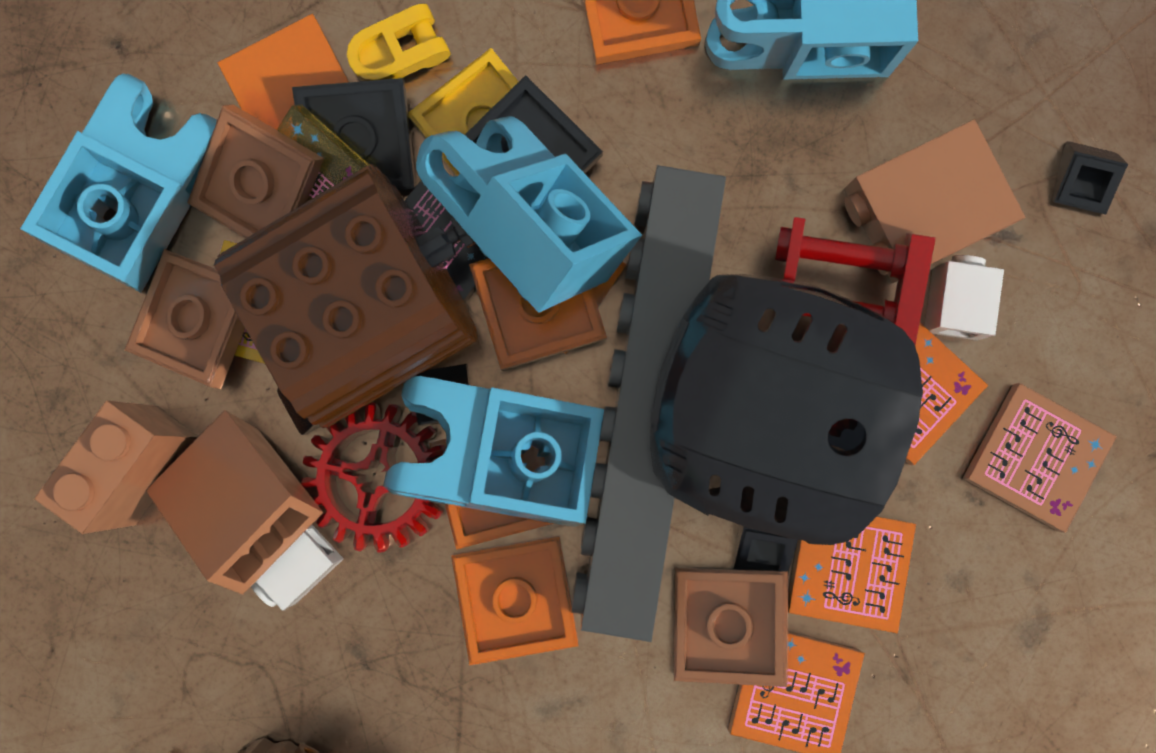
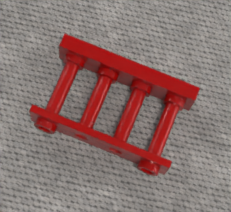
[775,217,936,427]

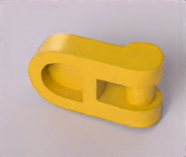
[347,3,451,81]

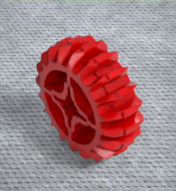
[301,402,446,552]

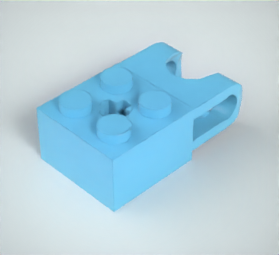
[705,0,918,80]
[20,74,217,293]
[416,116,642,313]
[383,376,604,527]

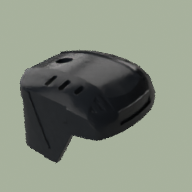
[650,274,923,545]

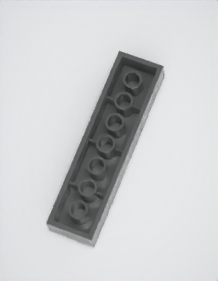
[571,165,726,642]

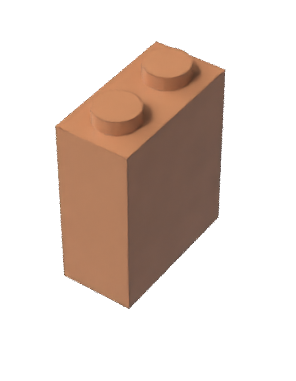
[844,119,1026,284]
[34,400,199,534]
[146,410,323,595]

